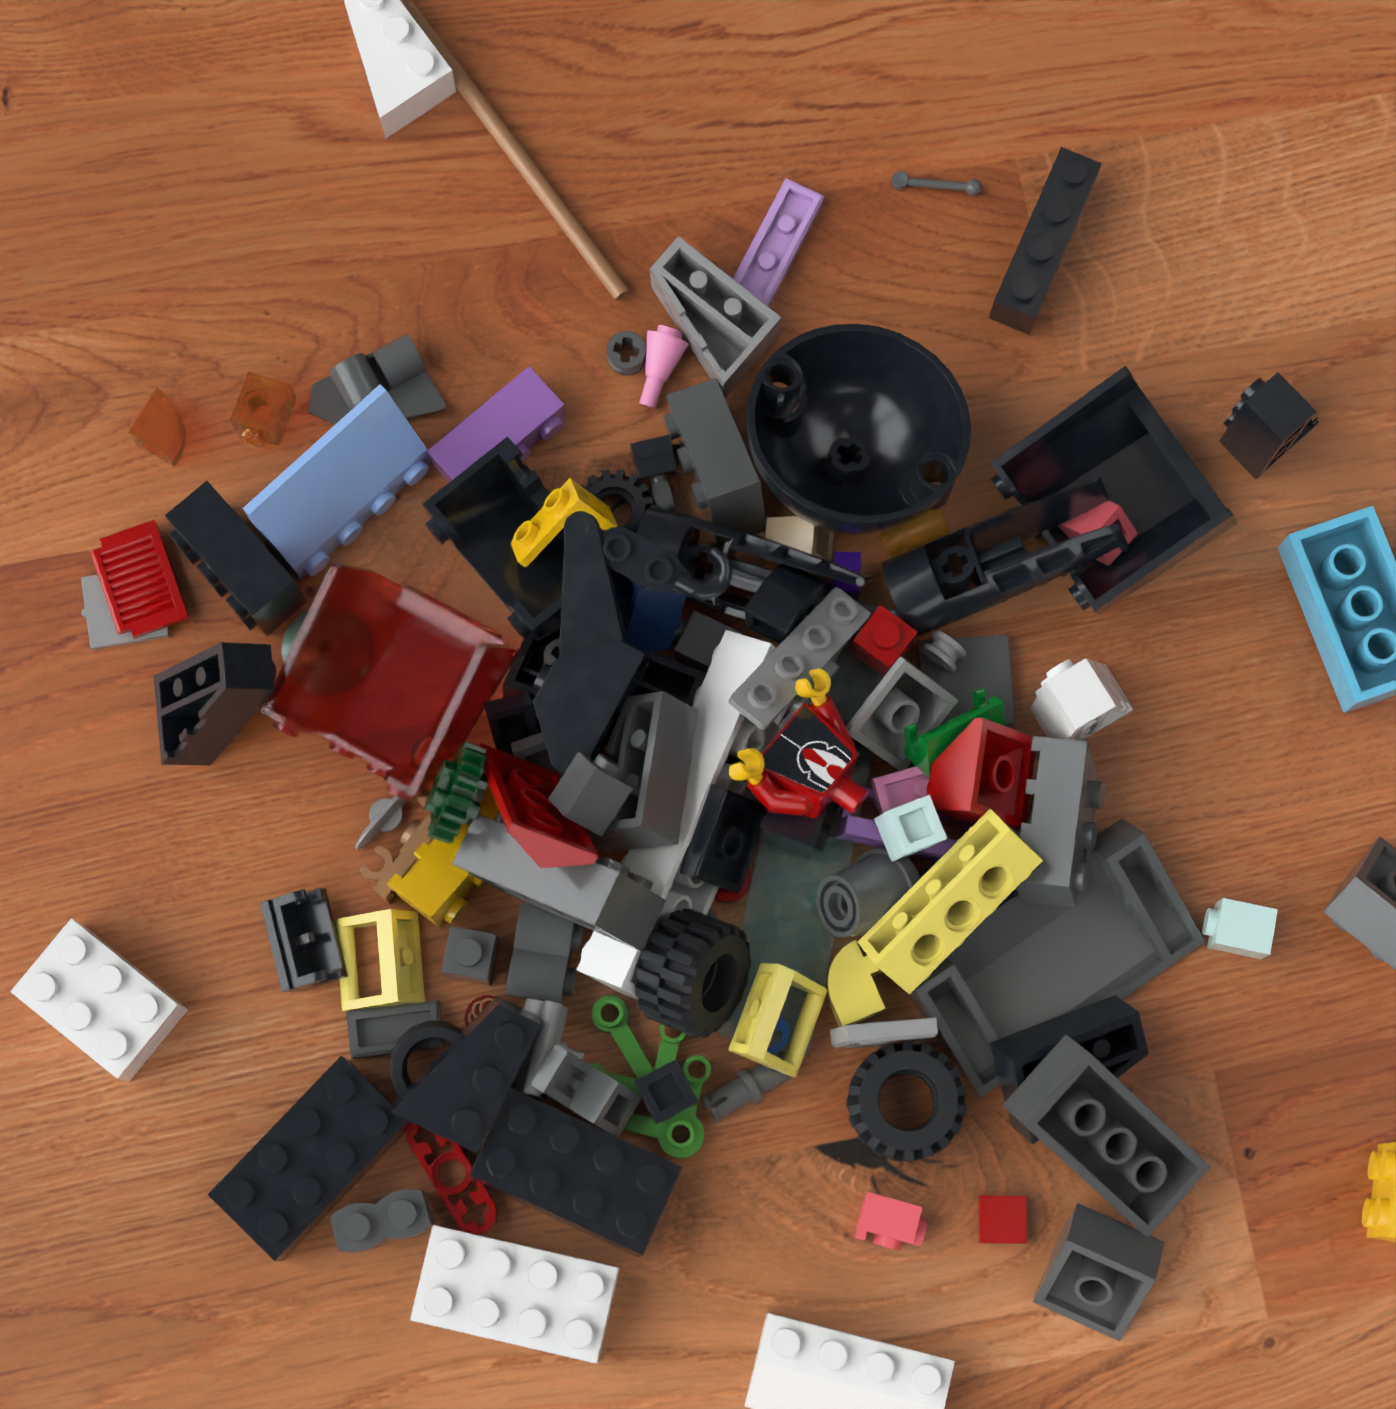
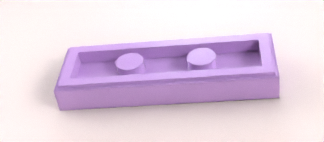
[733,178,825,307]

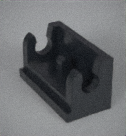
[260,888,348,992]

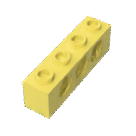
[858,809,1043,995]

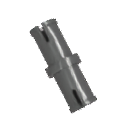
[702,1050,795,1123]

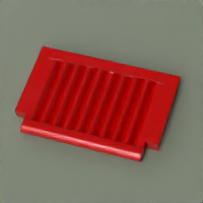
[90,519,190,639]

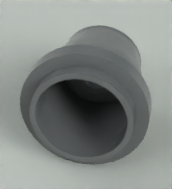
[816,847,921,938]

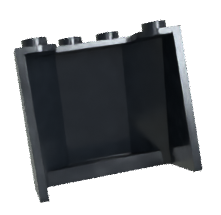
[990,366,1238,614]

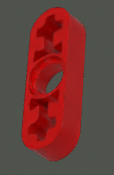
[406,1123,498,1235]

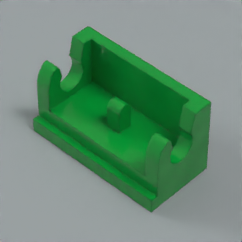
[903,687,1005,779]

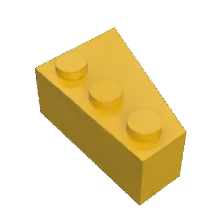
[387,788,501,928]

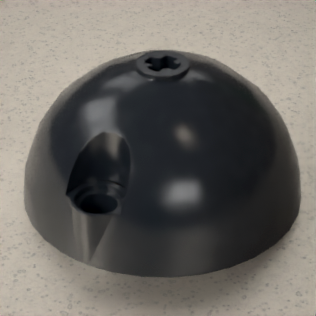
[747,324,971,535]

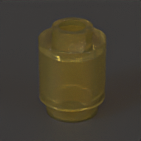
[879,508,950,557]

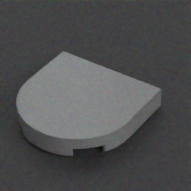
[830,1018,938,1049]

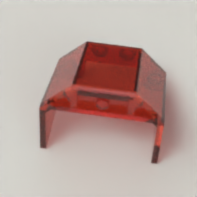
[261,563,519,801]

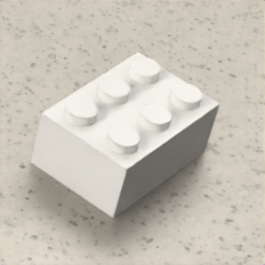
[10,918,188,1082]

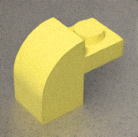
[826,940,886,1027]

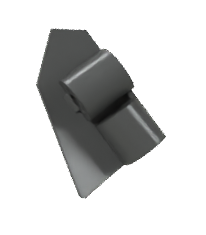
[308,334,446,425]

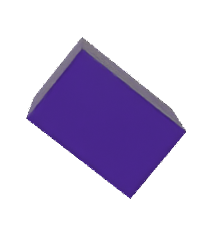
[831,551,861,601]

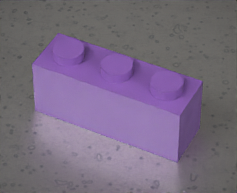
[427,366,566,483]

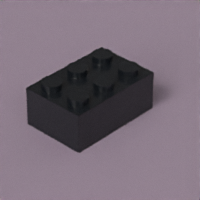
[165,481,308,636]

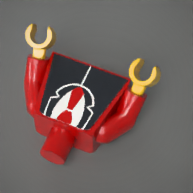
[729,668,869,818]

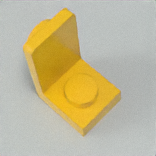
[511,478,618,567]

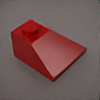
[926,718,1036,829]

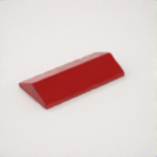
[479,743,598,868]

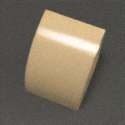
[763,516,834,566]

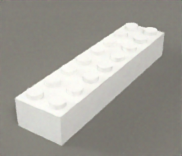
[577,630,794,1000]

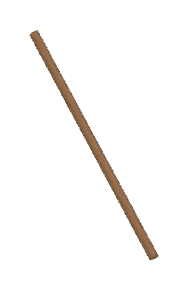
[400,0,630,301]

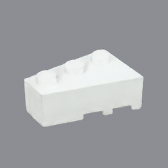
[344,0,457,138]
[1030,658,1134,740]

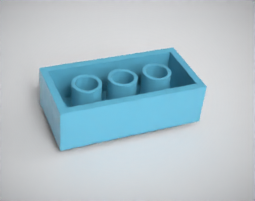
[1277,506,1396,713]

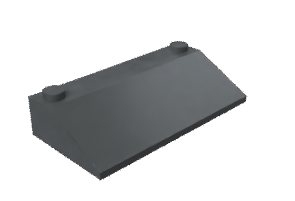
[910,819,1205,1098]

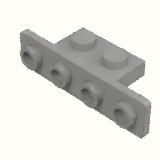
[729,587,870,730]

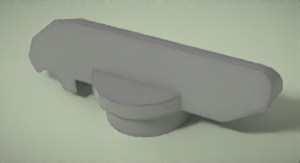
[355,778,418,850]

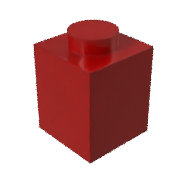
[850,605,917,677]

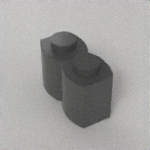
[506,903,584,1004]
[330,1189,436,1252]

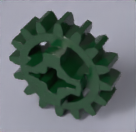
[425,741,489,844]

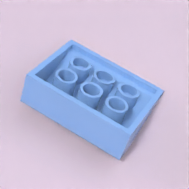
[243,384,431,581]

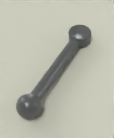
[891,171,982,196]

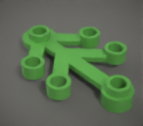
[589,995,711,1158]

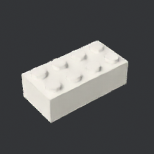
[410,1225,620,1364]

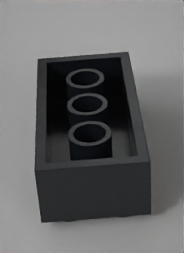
[207,1056,412,1261]
[469,1088,682,1258]

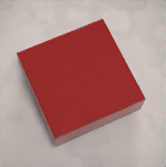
[978,1195,1027,1244]

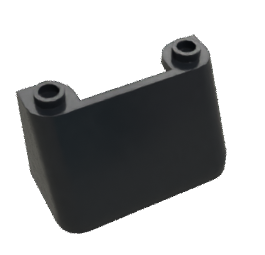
[422,436,618,641]

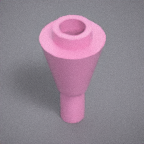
[639,325,689,409]

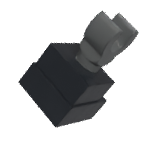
[630,435,677,510]

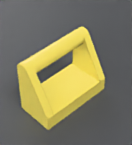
[335,909,425,1012]
[728,962,828,1078]

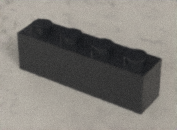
[989,147,1102,335]

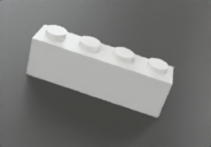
[744,1312,955,1409]

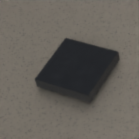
[680,784,768,894]

